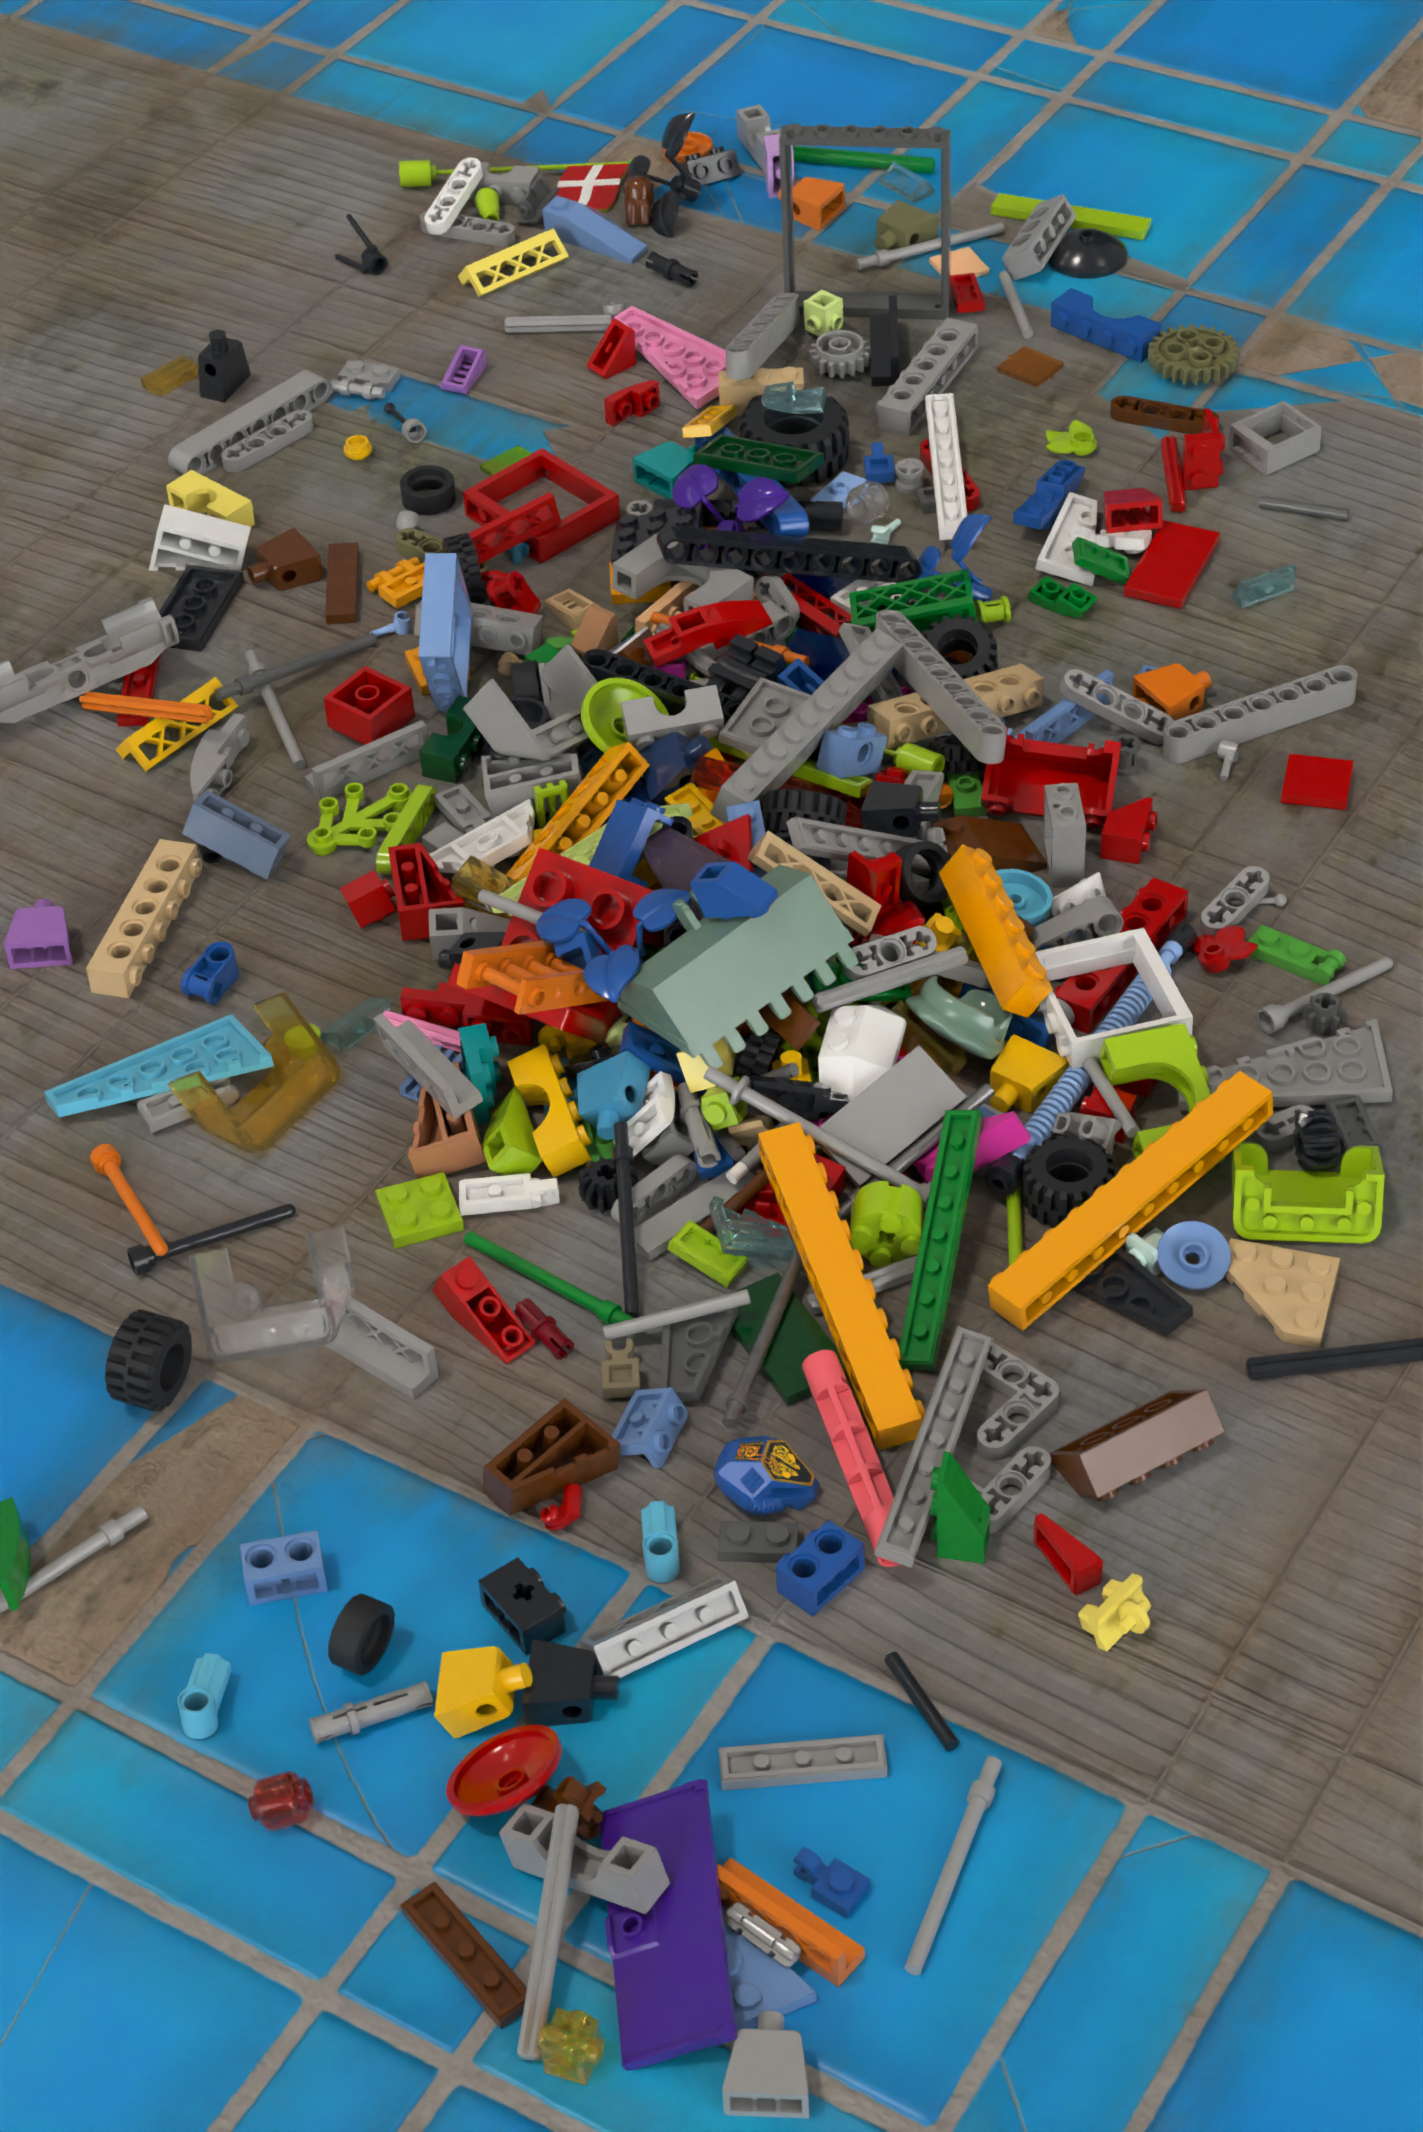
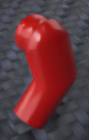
[540,1483,583,1531]

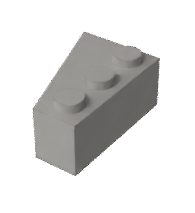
[481,753,584,819]

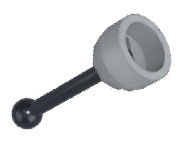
[384,402,427,443]

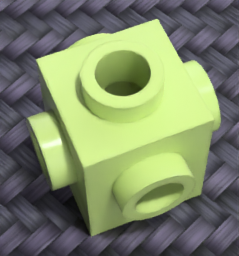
[804,290,844,337]

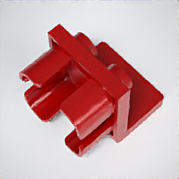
[447,847,664,1043]

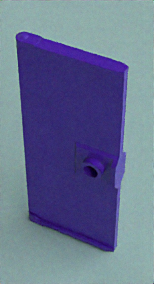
[600,1779,737,2071]

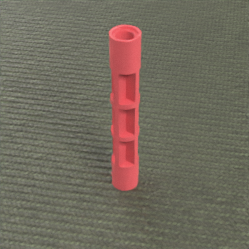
[802,1350,901,1567]

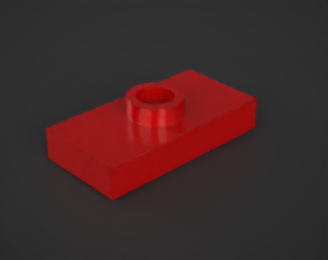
[951,273,985,314]

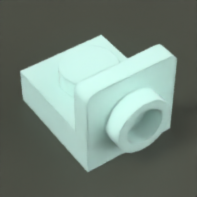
[1125,1227,1164,1276]

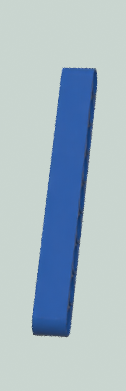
[695,425,809,537]

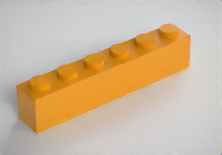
[939,844,1053,1018]

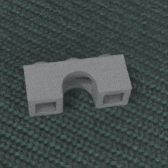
[736,105,781,173]
[457,162,540,205]
[621,685,724,750]

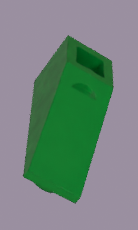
[930,1451,991,1564]

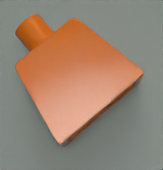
[778,177,845,231]
[1132,663,1212,721]

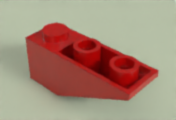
[432,1256,536,1365]

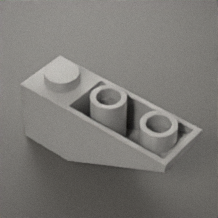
[429,907,511,960]

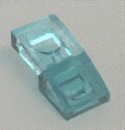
[762,381,827,414]

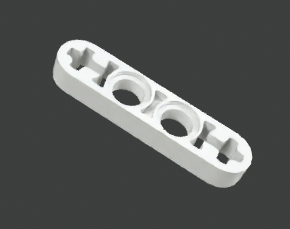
[424,158,483,235]

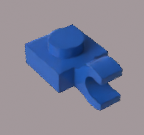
[864,442,895,484]
[793,1847,871,1919]

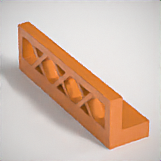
[717,1857,865,1988]

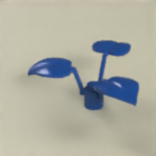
[918,514,992,604]
[535,888,691,1003]

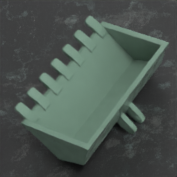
[618,864,858,1069]

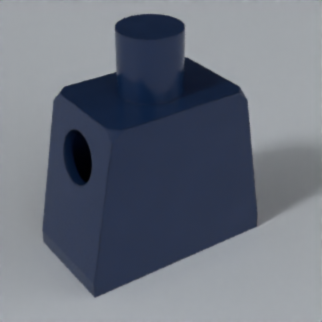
[639,732,712,806]

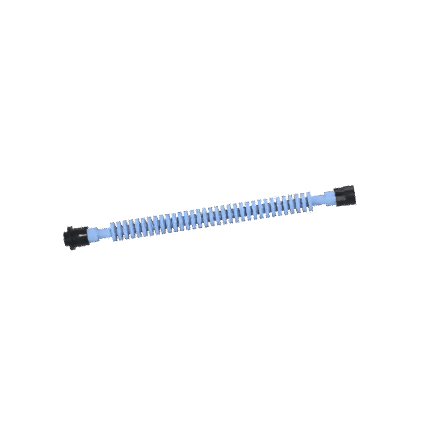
[985,922,1198,1195]

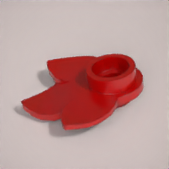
[1193,925,1258,973]

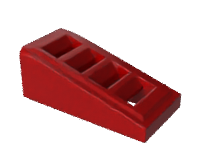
[1033,1513,1103,1595]

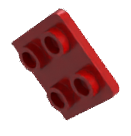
[1182,408,1225,491]

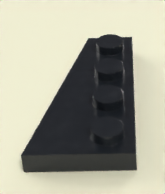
[1071,1247,1193,1336]

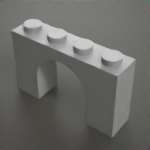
[612,533,754,612]

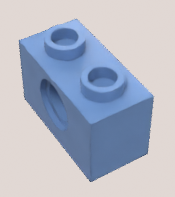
[816,723,888,779]

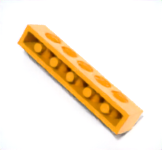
[499,742,650,888]

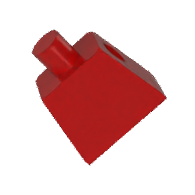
[1103,488,1163,534]

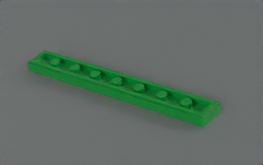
[898,1110,983,1371]

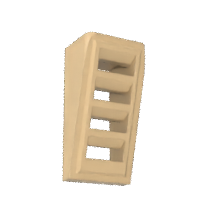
[545,589,598,631]

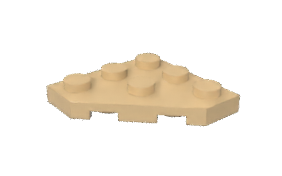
[1224,1238,1340,1349]

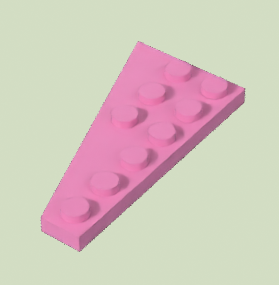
[613,306,726,409]

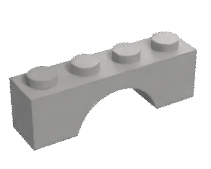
[499,1803,670,1914]

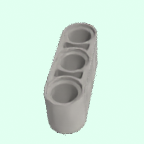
[1030,896,1124,952]

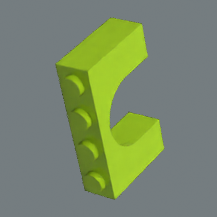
[1099,1023,1225,1164]

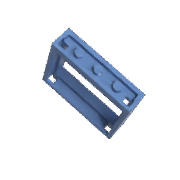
[418,553,473,713]

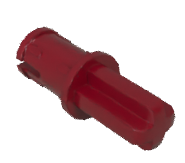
[514,1298,574,1360]

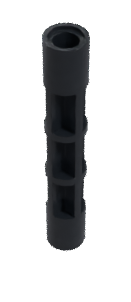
[653,498,843,531]

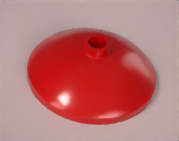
[446,1725,562,1817]

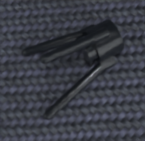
[335,214,389,275]

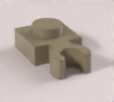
[601,1338,641,1399]

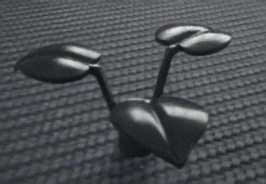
[623,112,702,238]

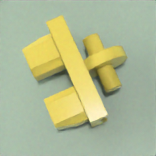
[1078,1573,1151,1652]

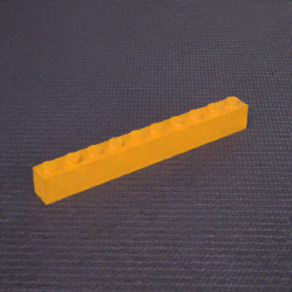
[987,1070,1273,1331]
[758,1122,925,1451]

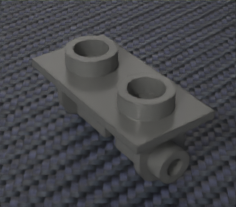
[517,176,560,224]

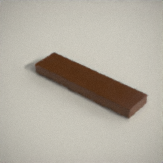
[325,542,359,624]
[400,1881,527,2029]

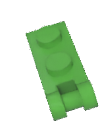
[1248,925,1346,985]

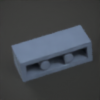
[182,790,292,879]

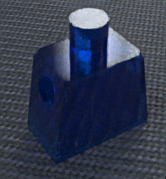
[787,628,850,681]

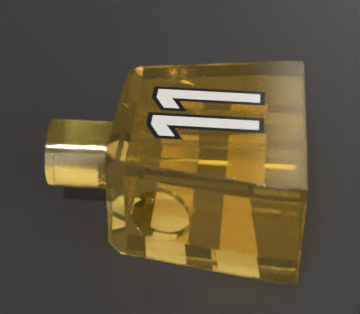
[452,855,516,919]

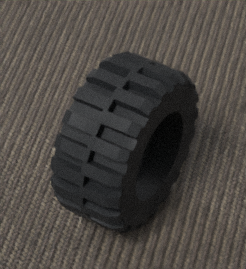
[739,388,849,488]

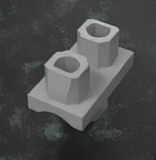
[1052,1112,1122,1155]

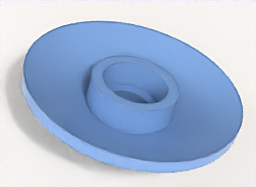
[1157,1221,1231,1290]

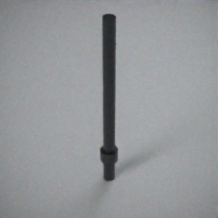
[611,1122,640,1318]

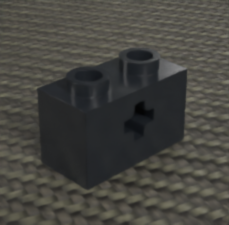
[478,1557,566,1655]

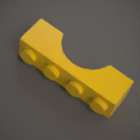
[507,1044,592,1178]

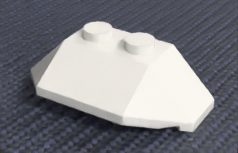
[818,1005,907,1103]

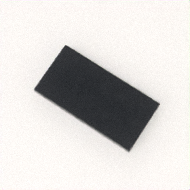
[159,565,244,652]

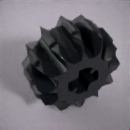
[1293,1110,1341,1172]
[578,1155,638,1214]

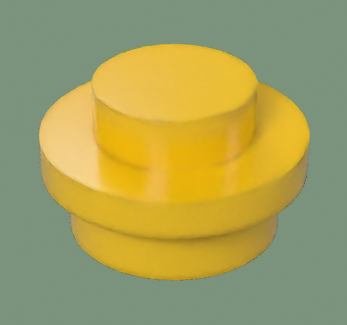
[343,435,372,461]

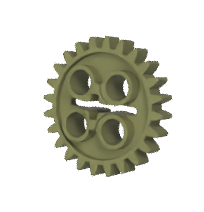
[1148,323,1240,386]

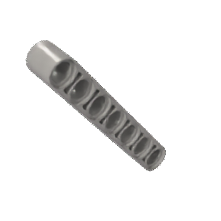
[726,292,800,380]
[168,370,332,475]
[1163,665,1358,764]

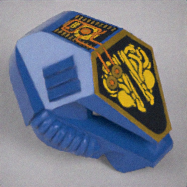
[713,1436,820,1516]

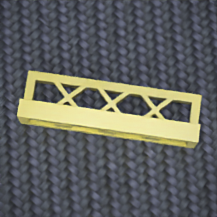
[458,228,569,297]

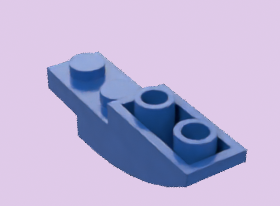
[1013,460,1086,530]

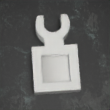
[1096,529,1152,554]

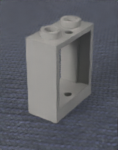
[1228,401,1322,475]
[1043,783,1086,888]

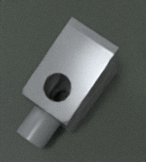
[722,2011,809,2118]

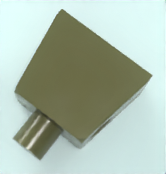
[875,200,938,250]

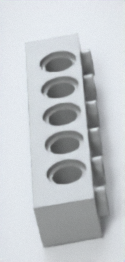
[875,317,978,436]

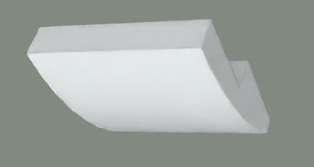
[613,1071,675,1157]

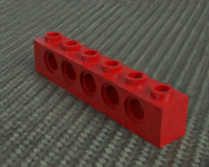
[1053,877,1189,1034]

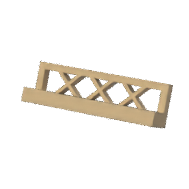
[747,831,881,937]

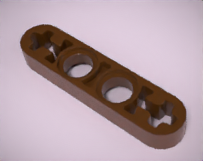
[1110,396,1219,434]

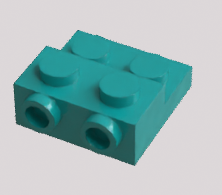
[458,1023,502,1125]

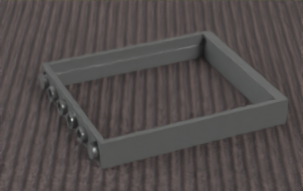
[779,123,951,320]

